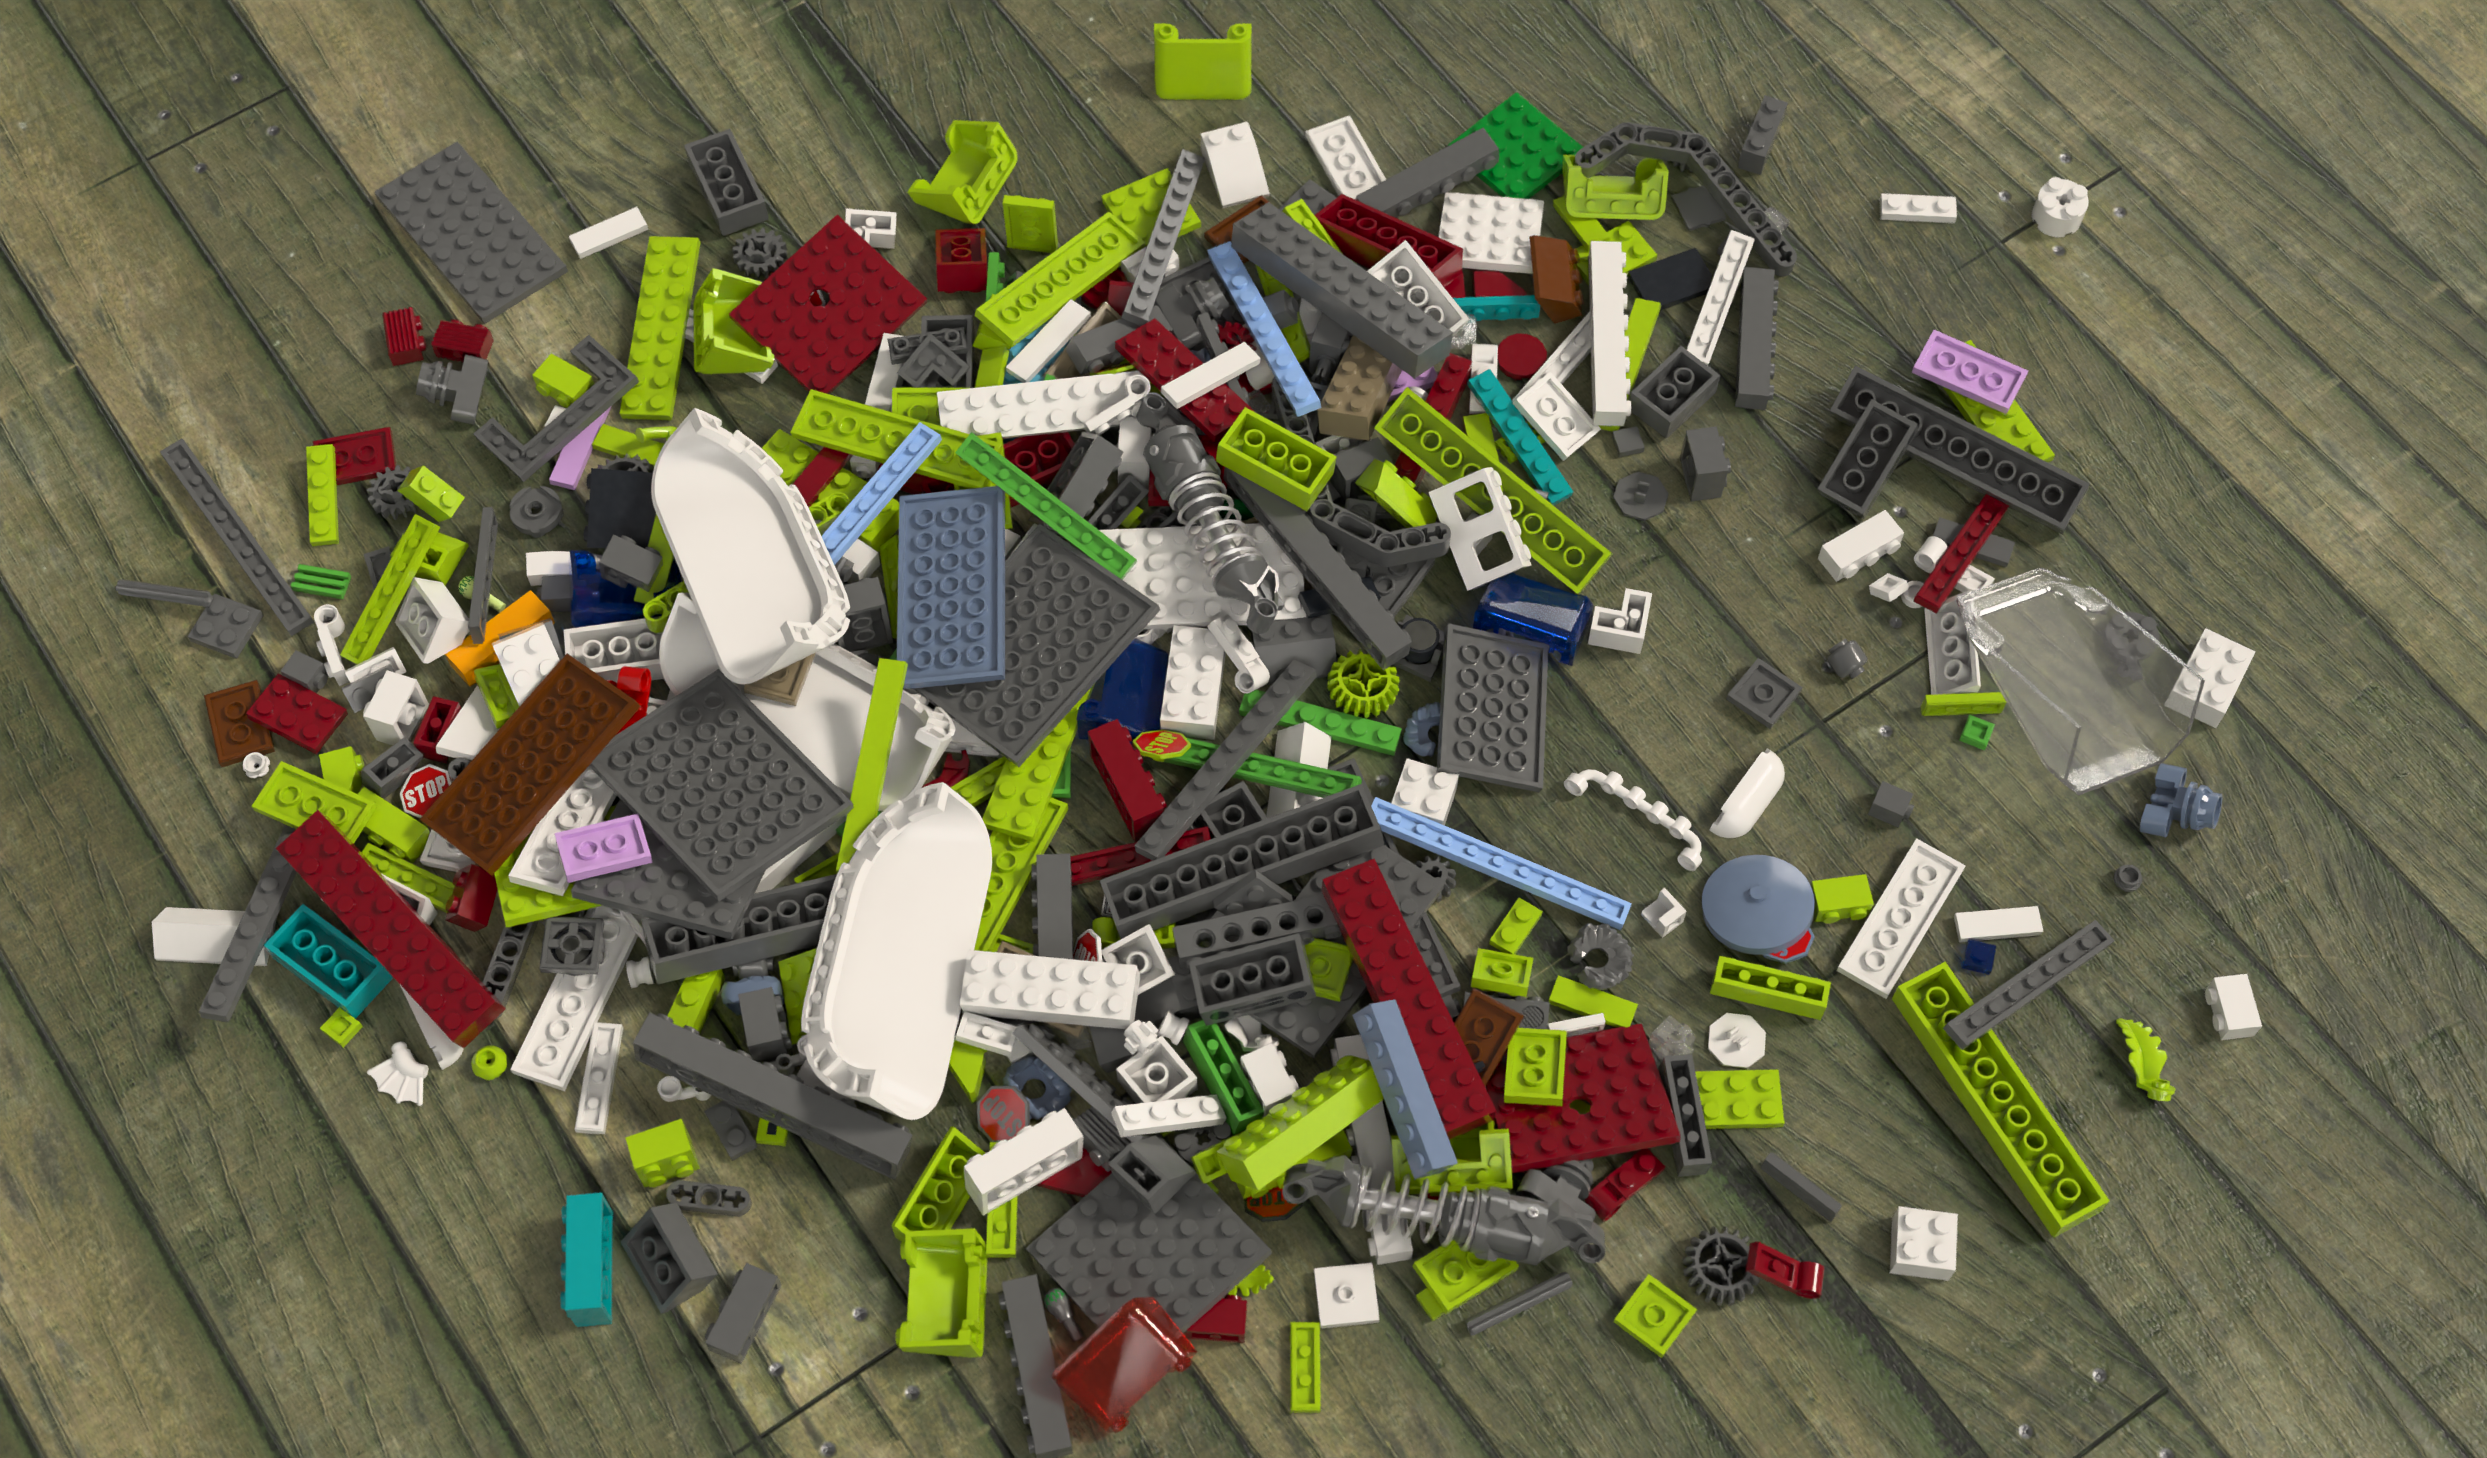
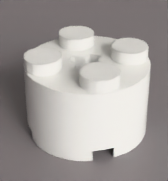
[2032,177,2088,237]

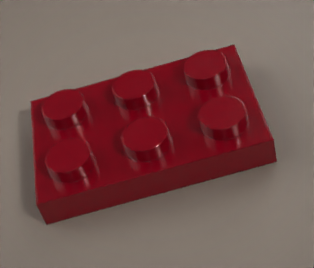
[246,673,348,755]

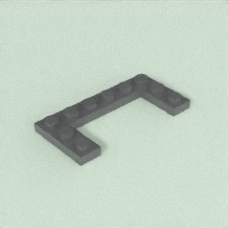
[473,335,639,482]

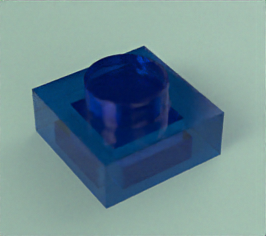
[1962,939,1996,975]

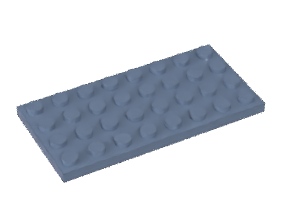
[897,486,1005,689]

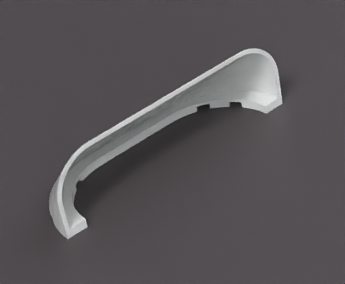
[651,408,850,684]
[659,593,955,811]
[801,782,992,1120]

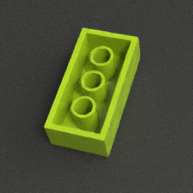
[1216,407,1337,511]

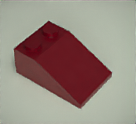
[935,228,987,293]

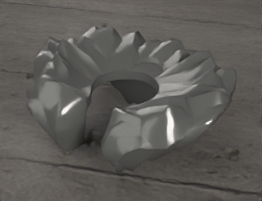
[1567,923,1634,990]

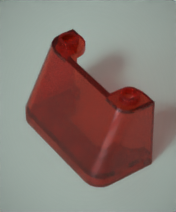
[1051,1297,1197,1433]

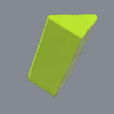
[891,1126,986,1241]

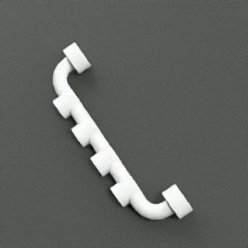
[1564,769,1702,871]
[657,1035,807,1102]

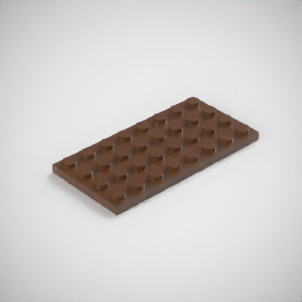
[420,653,641,876]

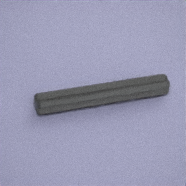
[115,579,213,607]
[1465,1272,1573,1335]

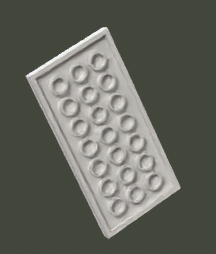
[1099,523,1306,629]

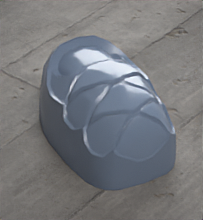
[721,976,785,1016]

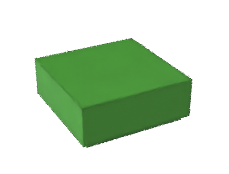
[1959,714,1995,750]

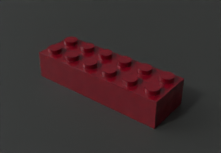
[1314,194,1463,287]
[920,432,1075,508]

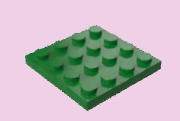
[1447,92,1583,199]

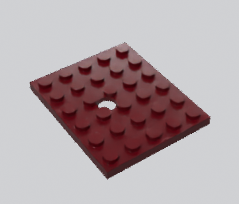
[729,214,928,394]
[1485,1023,1681,1173]

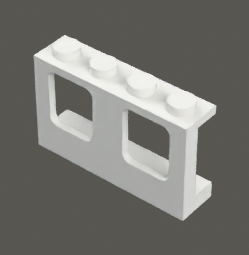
[1428,467,1531,591]

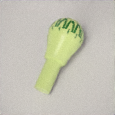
[458,576,506,613]

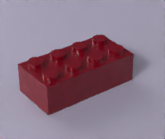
[1088,719,1167,842]

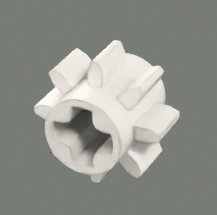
[1124,1020,1159,1056]

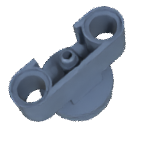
[2140,763,2222,837]

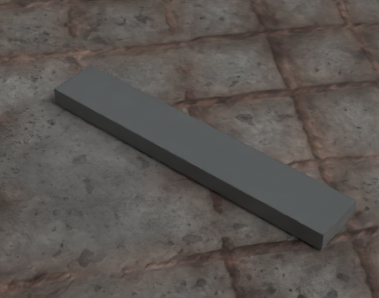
[468,507,498,644]

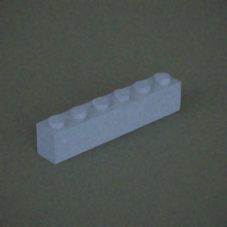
[1353,1000,1458,1179]

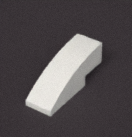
[526,551,609,586]

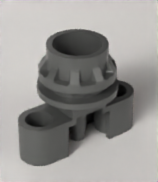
[1156,278,1230,350]
[416,355,489,425]
[1516,1159,1596,1221]

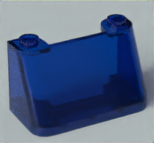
[569,550,681,628]
[1473,572,1594,666]

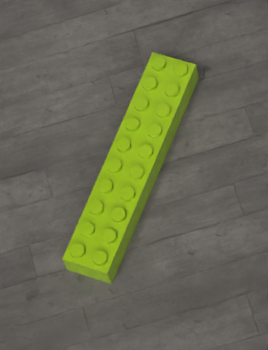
[1374,387,1613,595]
[1892,962,2110,1238]

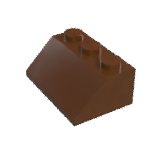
[1529,235,1584,324]

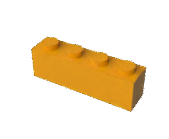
[445,590,555,687]

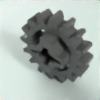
[732,228,788,279]
[367,465,417,520]

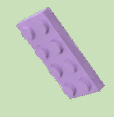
[1912,330,2028,414]

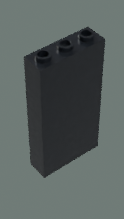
[584,468,656,549]

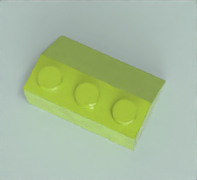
[1355,459,1437,529]

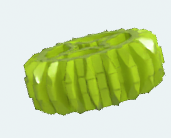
[1327,648,1400,719]

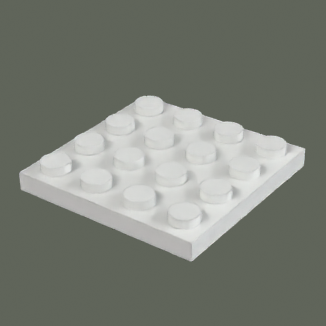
[1439,192,1544,274]

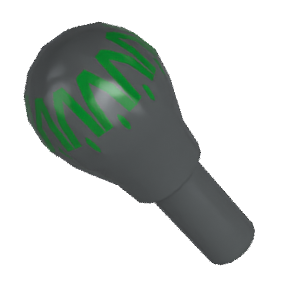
[1043,1288,1084,1343]

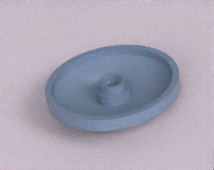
[1702,855,1815,955]

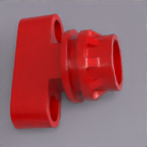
[607,666,652,735]

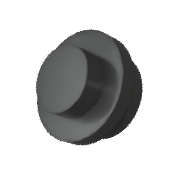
[2114,865,2142,892]

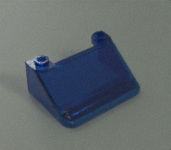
[1077,638,1169,744]

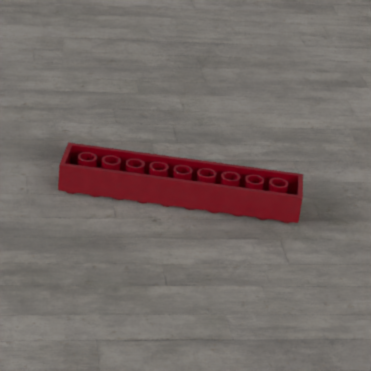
[276,810,506,1048]
[1321,858,1496,1140]

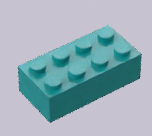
[264,904,393,1019]
[560,1193,613,1327]

